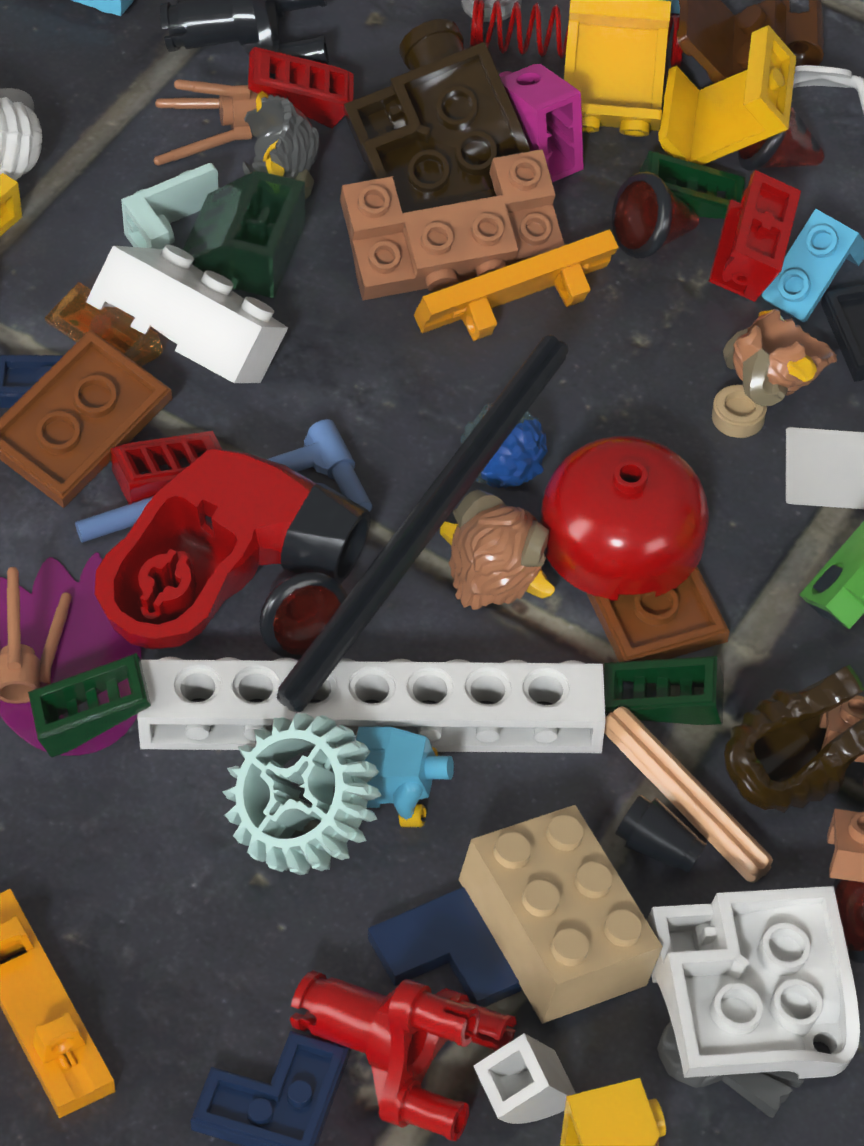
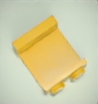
[658,25,796,165]

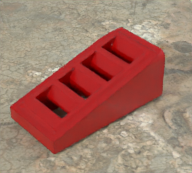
[248,47,354,129]
[110,431,222,504]

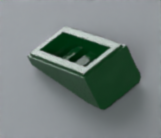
[634,151,745,219]
[28,653,151,758]
[604,656,724,725]

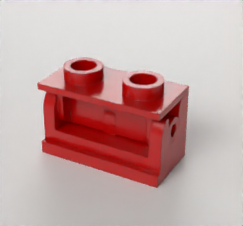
[708,170,801,302]

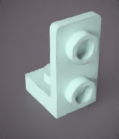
[121,163,219,249]

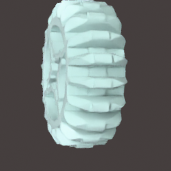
[222,713,382,875]

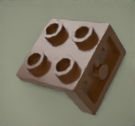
[677,0,786,83]

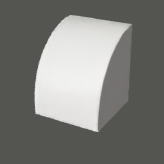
[473,1033,576,1124]

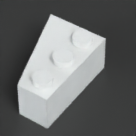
[86,244,288,383]

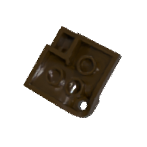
[344,42,531,213]

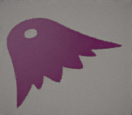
[0,552,142,756]

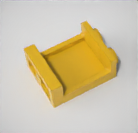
[564,0,671,137]

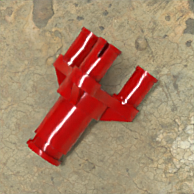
[290,970,517,1141]

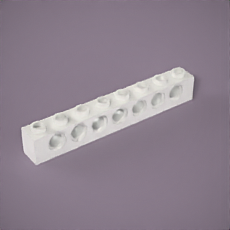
[137,657,605,753]

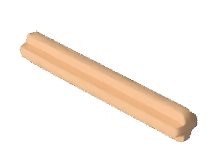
[604,706,773,883]

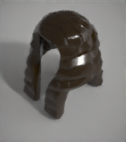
[724,664,864,813]

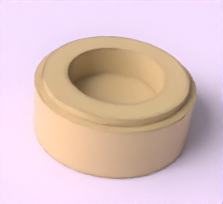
[712,385,767,438]

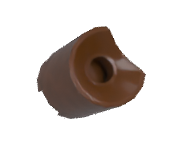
[780,0,824,66]

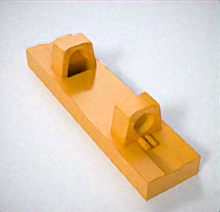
[414,229,619,341]
[0,889,116,1118]

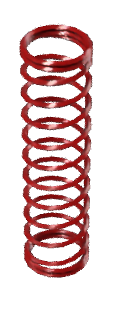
[470,0,683,68]

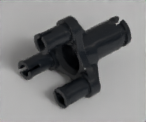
[160,0,329,79]

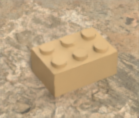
[459,805,663,1024]

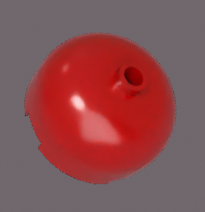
[540,436,709,601]

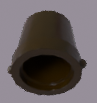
[399,19,465,70]

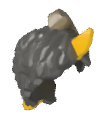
[242,91,320,201]

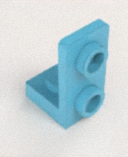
[762,208,864,322]

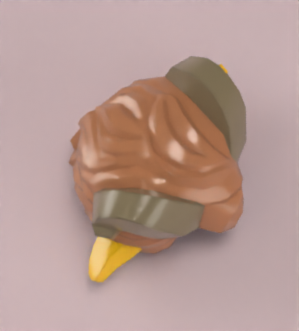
[723,309,837,406]
[440,489,555,610]

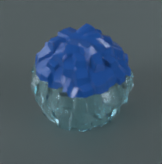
[460,403,548,488]

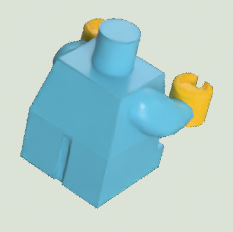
[356,727,454,827]

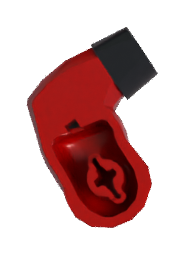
[94,448,371,649]

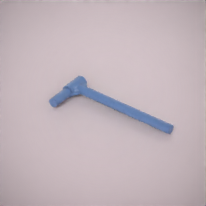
[75,419,372,543]

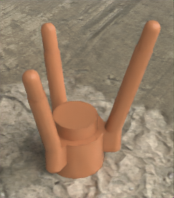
[153,79,258,166]
[0,567,72,704]

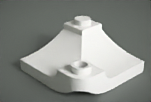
[647,886,860,1079]

